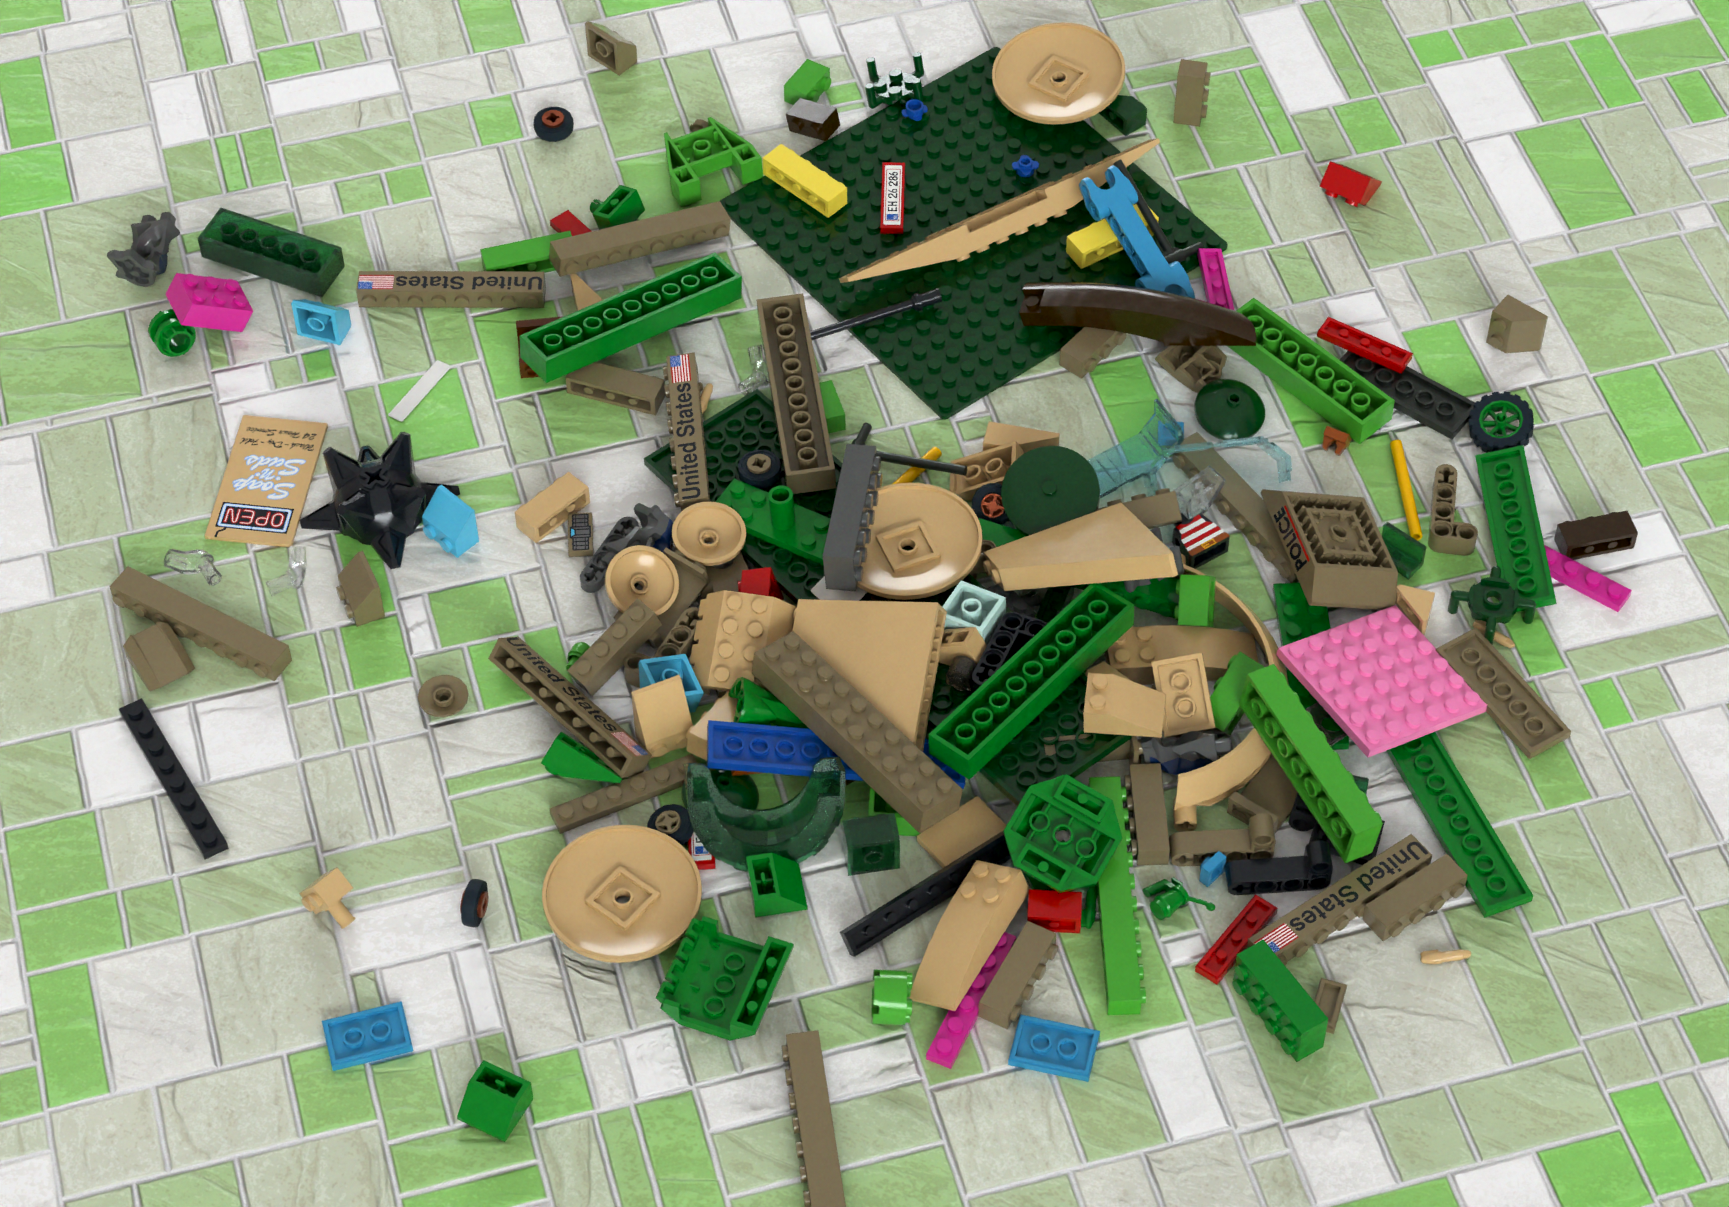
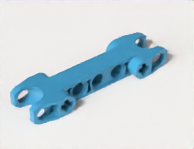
[1079,165,1195,298]

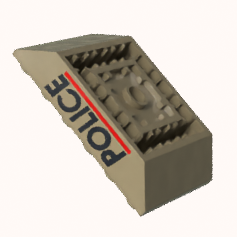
[1260,489,1398,610]

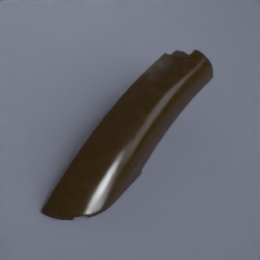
[1019,282,1257,346]

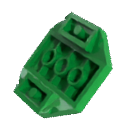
[1003,774,1122,893]

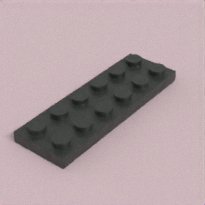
[1340,351,1475,439]

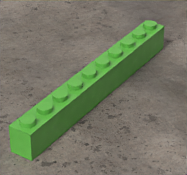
[1088,776,1146,1015]

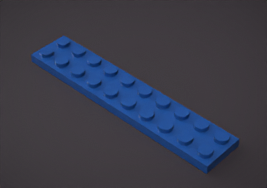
[707,720,965,789]

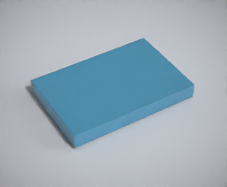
[322,1001,413,1071]
[1008,1014,1100,1082]

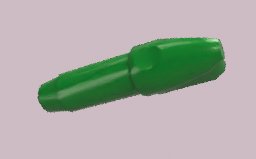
[1081,886,1097,929]

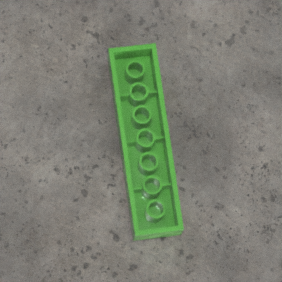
[1228,298,1395,444]
[1239,664,1383,863]

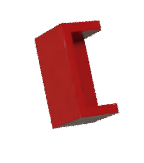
[1027,889,1082,933]

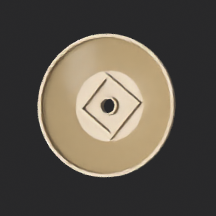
[992,22,1125,124]
[857,483,983,600]
[542,825,702,963]

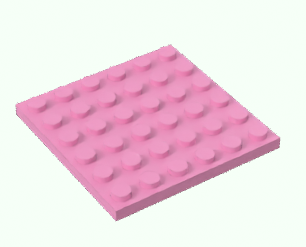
[1276,605,1487,758]

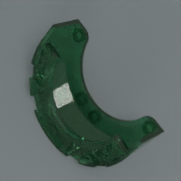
[683,757,846,872]

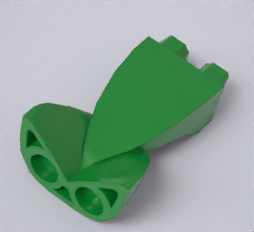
[729,677,809,729]

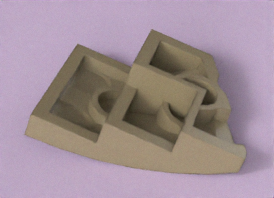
[1155,346,1227,393]

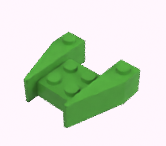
[664,117,763,207]

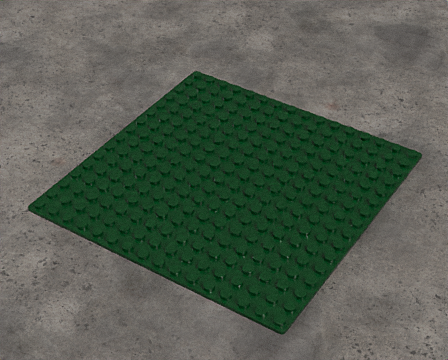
[720,47,1228,420]

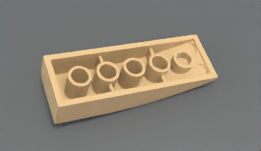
[1104,625,1258,685]
[909,860,1029,1011]

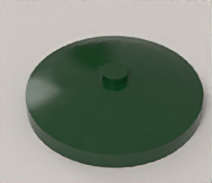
[1001,446,1100,536]

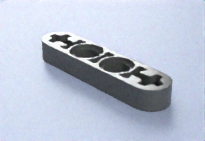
[580,517,639,593]

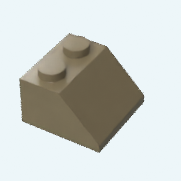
[585,21,637,76]
[1486,295,1548,353]
[336,551,385,627]

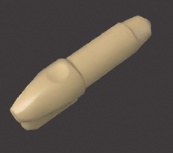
[700,383,713,415]
[1473,620,1515,649]
[1420,949,1471,964]

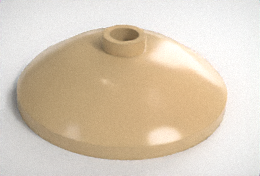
[672,502,746,566]
[605,545,679,616]

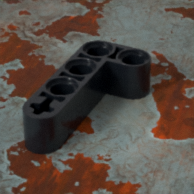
[972,612,1047,693]
[1224,840,1333,895]

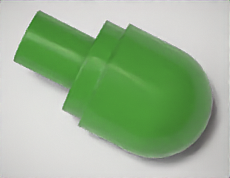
[566,642,590,670]

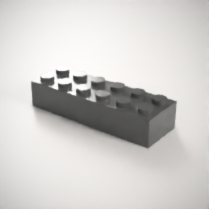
[823,444,882,591]

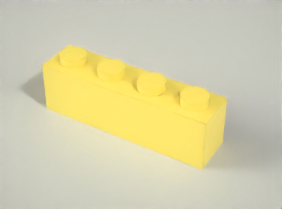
[762,144,847,218]
[1066,204,1159,269]

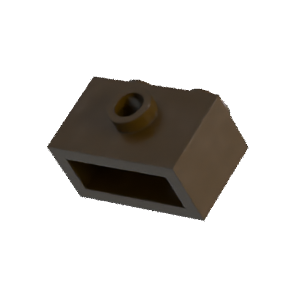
[786,98,840,141]

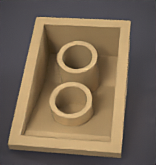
[949,441,1024,500]
[1083,673,1166,738]
[631,675,693,759]

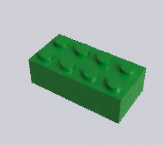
[1232,940,1328,1062]

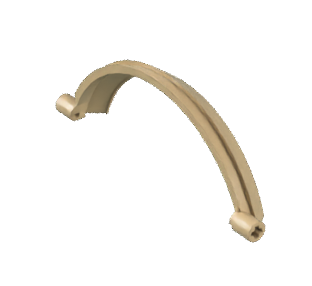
[1173,554,1288,832]

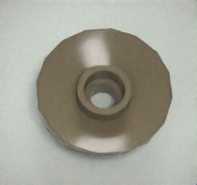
[418,675,469,717]

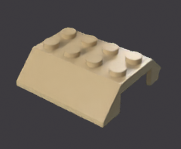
[689,590,797,696]

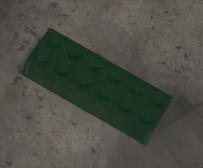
[198,208,345,297]

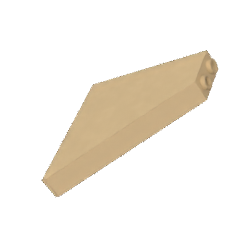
[983,503,1178,591]
[792,599,947,752]

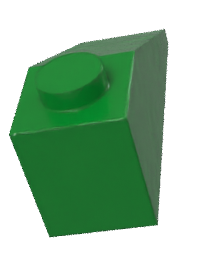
[541,732,623,783]

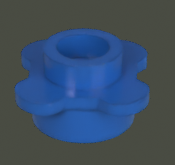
[902,99,928,121]
[1012,155,1039,178]

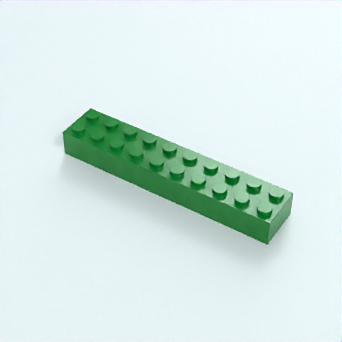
[520,252,742,383]
[928,583,1134,780]

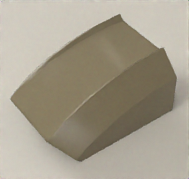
[123,622,195,691]

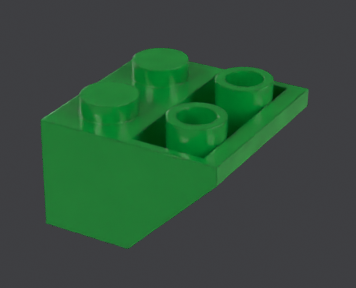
[746,852,808,918]
[457,1060,534,1142]

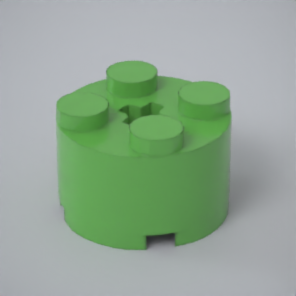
[872,969,913,1025]

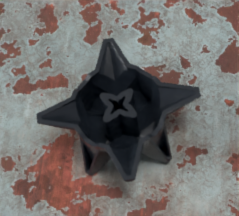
[300,432,460,569]

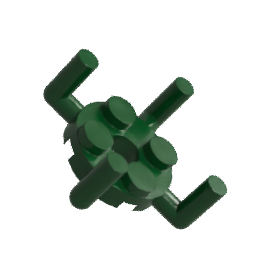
[865,52,924,109]
[1448,566,1536,645]

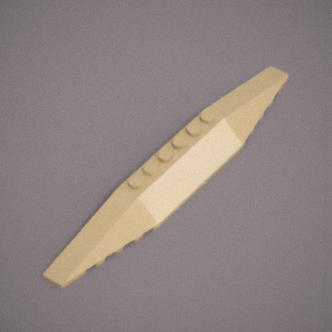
[839,138,1160,283]

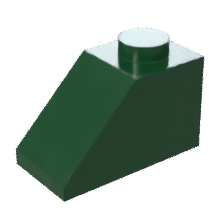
[1099,95,1147,136]

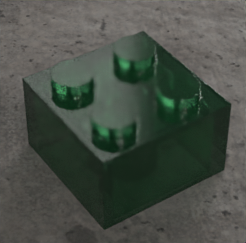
[842,813,900,876]

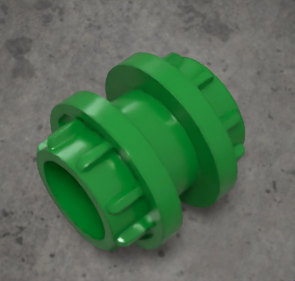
[148,309,196,357]

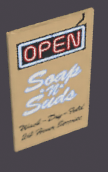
[205,415,328,548]

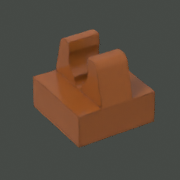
[1322,426,1352,456]

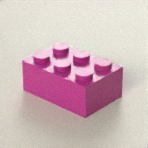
[165,273,253,332]

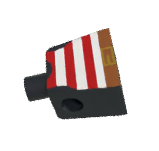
[1172,513,1230,569]

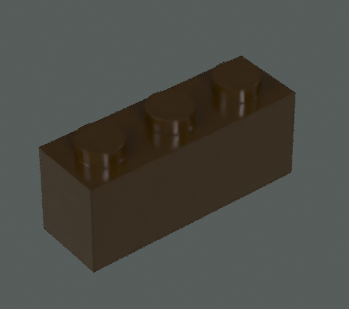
[1554,511,1638,560]

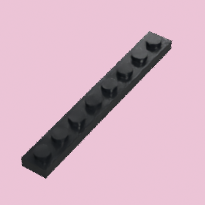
[119,698,229,860]
[840,830,1011,957]

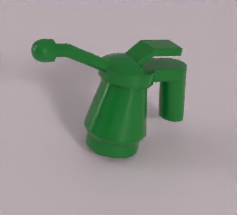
[1142,877,1215,920]

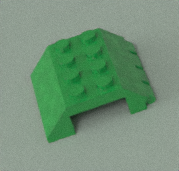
[656,916,794,1041]

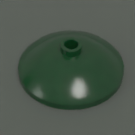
[1194,379,1265,442]
[681,763,759,828]

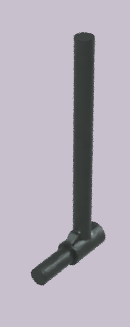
[1113,159,1203,264]
[852,423,967,476]

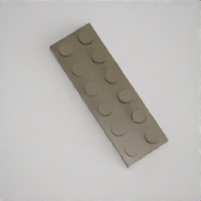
[1436,628,1571,759]

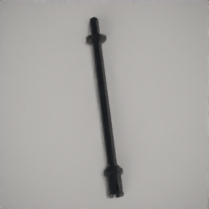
[810,288,942,340]

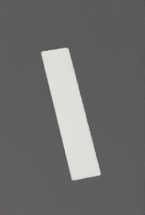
[388,360,451,422]

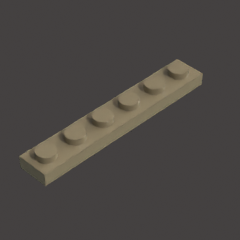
[550,754,698,834]

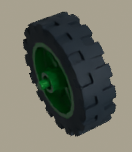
[1469,391,1534,453]

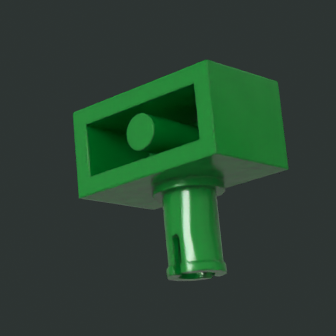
[590,185,645,230]

